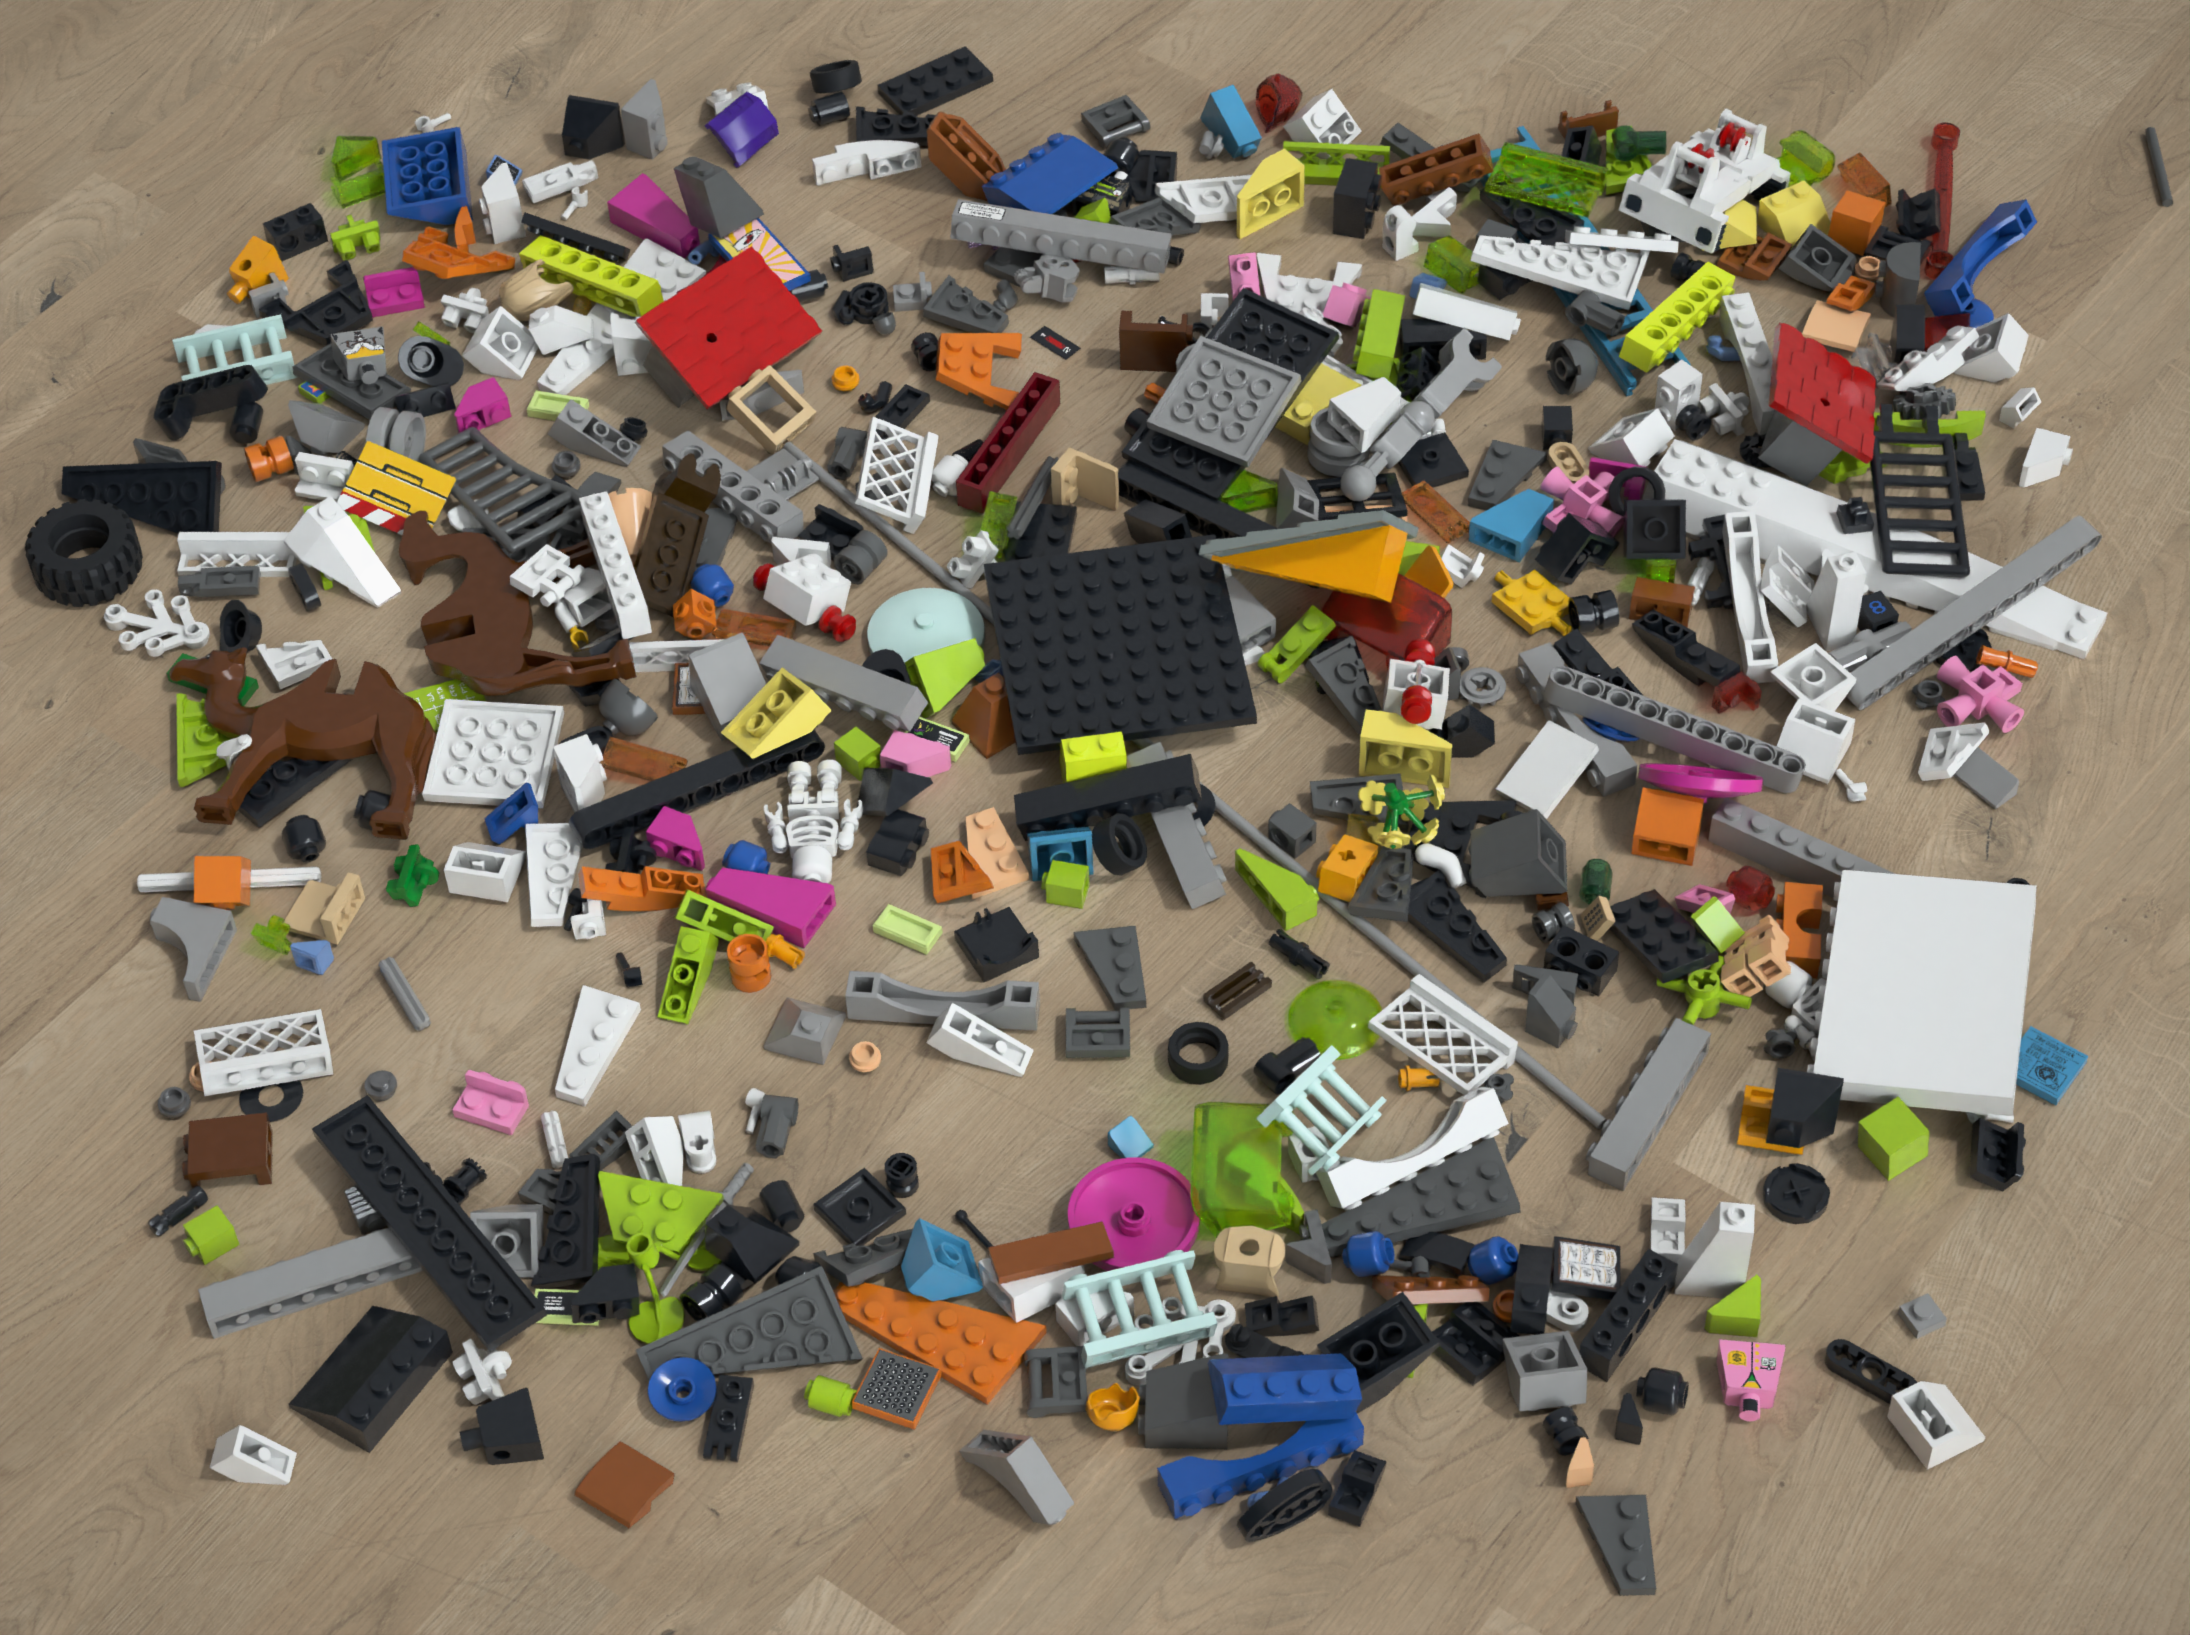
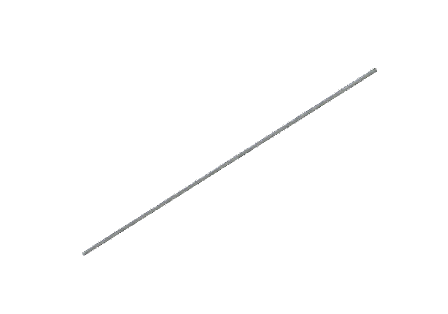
[783,441,1607,1130]

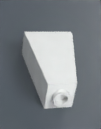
[1413,283,1521,340]
[1806,552,1866,651]
[1675,1202,1755,1299]

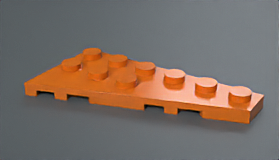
[833,1282,1047,1405]

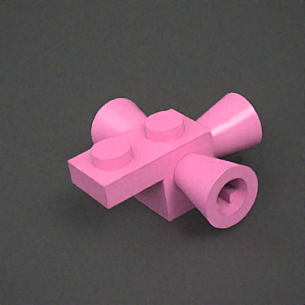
[1540,467,1624,537]
[1937,656,2024,733]

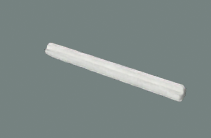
[137,867,321,892]

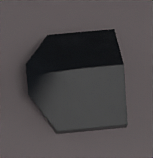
[1128,150,1177,203]

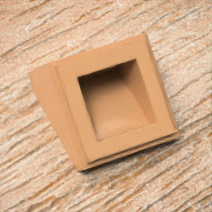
[1566,1437,1594,1488]

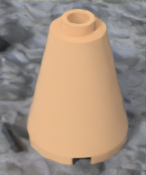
[608,488,653,567]

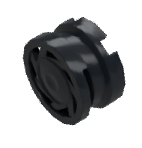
[849,282,889,324]

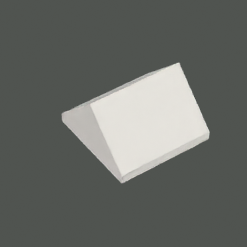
[1770,643,1856,711]

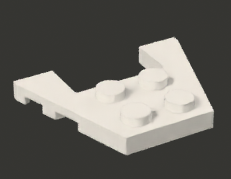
[1257,253,1362,322]

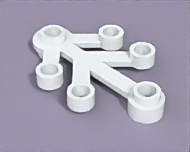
[104,589,210,657]
[1125,1297,1236,1386]

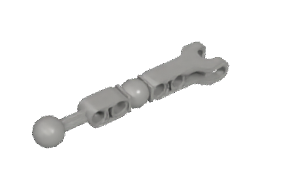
[1340,327,1502,501]

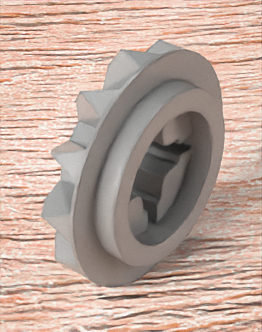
[1460,667,1506,708]

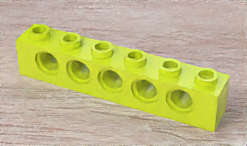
[519,235,664,318]
[1619,262,1736,373]

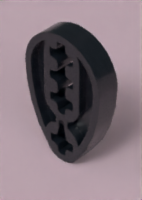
[1237,1469,1333,1542]

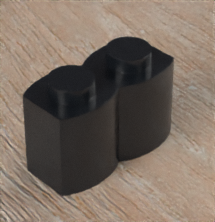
[866,809,929,876]

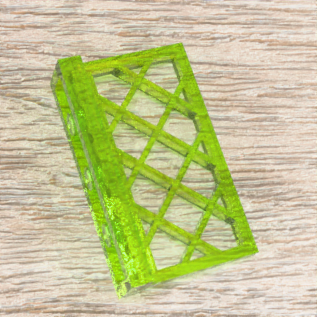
[1484,142,1608,218]

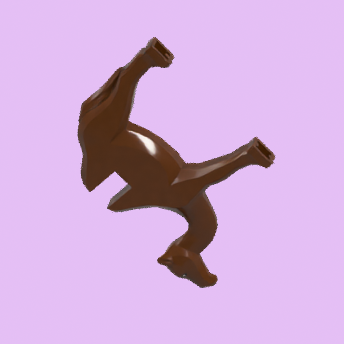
[399,511,637,696]
[169,647,437,840]

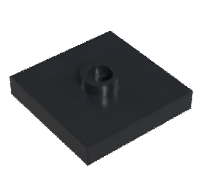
[1398,432,1469,493]

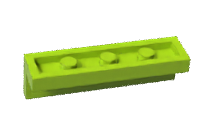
[1283,141,1390,188]

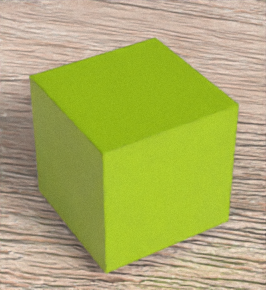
[1858,1097,1929,1181]

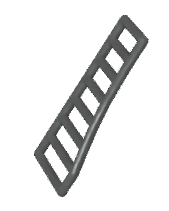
[419,427,584,554]

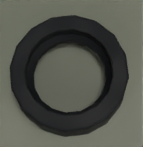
[810,60,862,94]
[1609,466,1666,517]
[1092,813,1147,876]
[1168,1022,1229,1085]

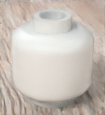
[931,454,969,497]

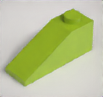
[1235,848,1319,931]
[674,889,774,942]

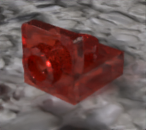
[1712,671,1762,714]

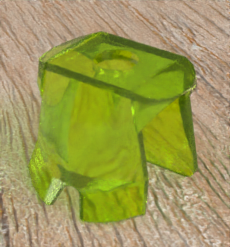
[1776,130,1836,187]

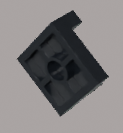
[954,907,1039,982]

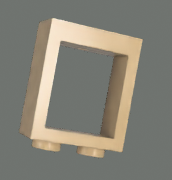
[726,365,817,455]

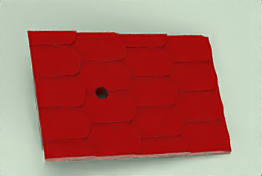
[635,247,822,410]
[1758,323,1876,487]

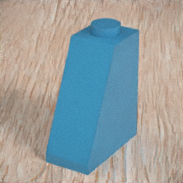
[1200,84,1262,159]
[1469,489,1554,563]

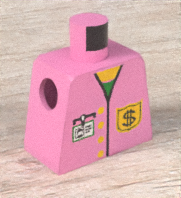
[1716,1340,1785,1421]

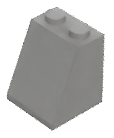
[688,632,766,741]

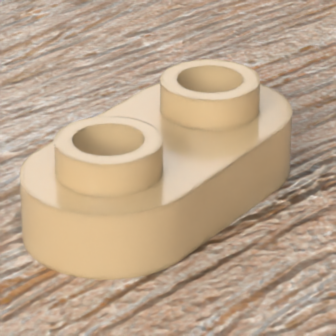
[1548,442,1590,484]

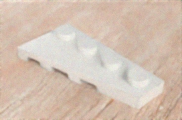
[1565,226,1679,253]
[525,823,582,927]
[555,985,641,1106]

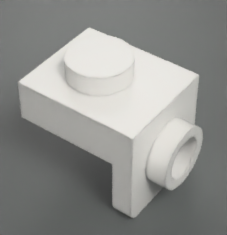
[1440,544,1485,588]

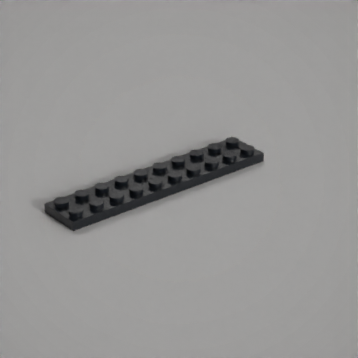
[312,1095,547,1352]

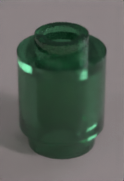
[1579,859,1613,905]

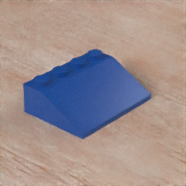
[382,127,473,225]
[982,133,1118,214]

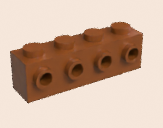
[1379,133,1494,206]

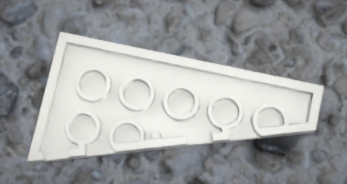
[1471,235,1650,310]

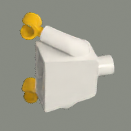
[554,568,612,651]

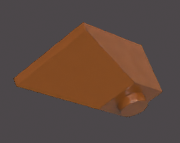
[952,672,1015,759]

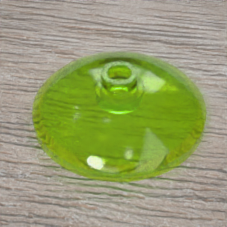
[1288,980,1383,1060]

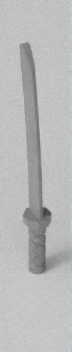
[660,1163,754,1297]

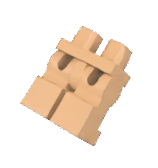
[1721,915,1791,997]

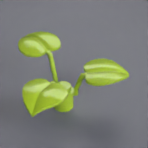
[598,1233,722,1344]

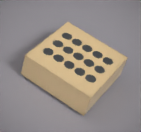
[1580,896,1616,941]

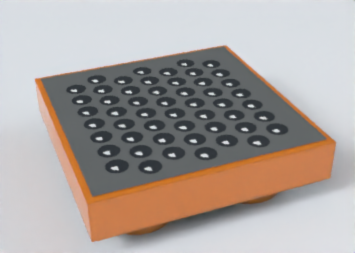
[851,1348,942,1430]

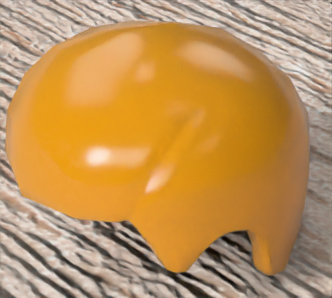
[1085,1383,1140,1431]

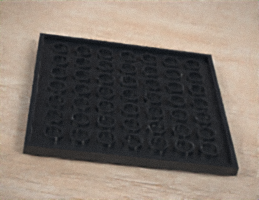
[984,534,1257,755]

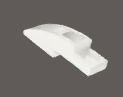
[812,140,921,186]
[1876,326,1979,391]

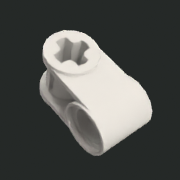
[678,1110,716,1174]

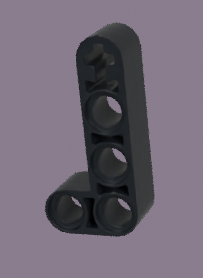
[153,365,268,440]

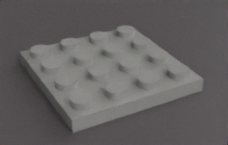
[1147,335,1301,468]

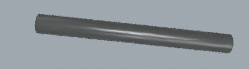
[2145,127,2173,207]

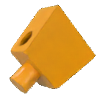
[227,236,289,304]

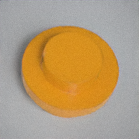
[832,365,860,391]

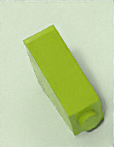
[905,638,986,719]

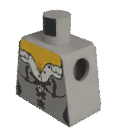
[331,326,386,384]

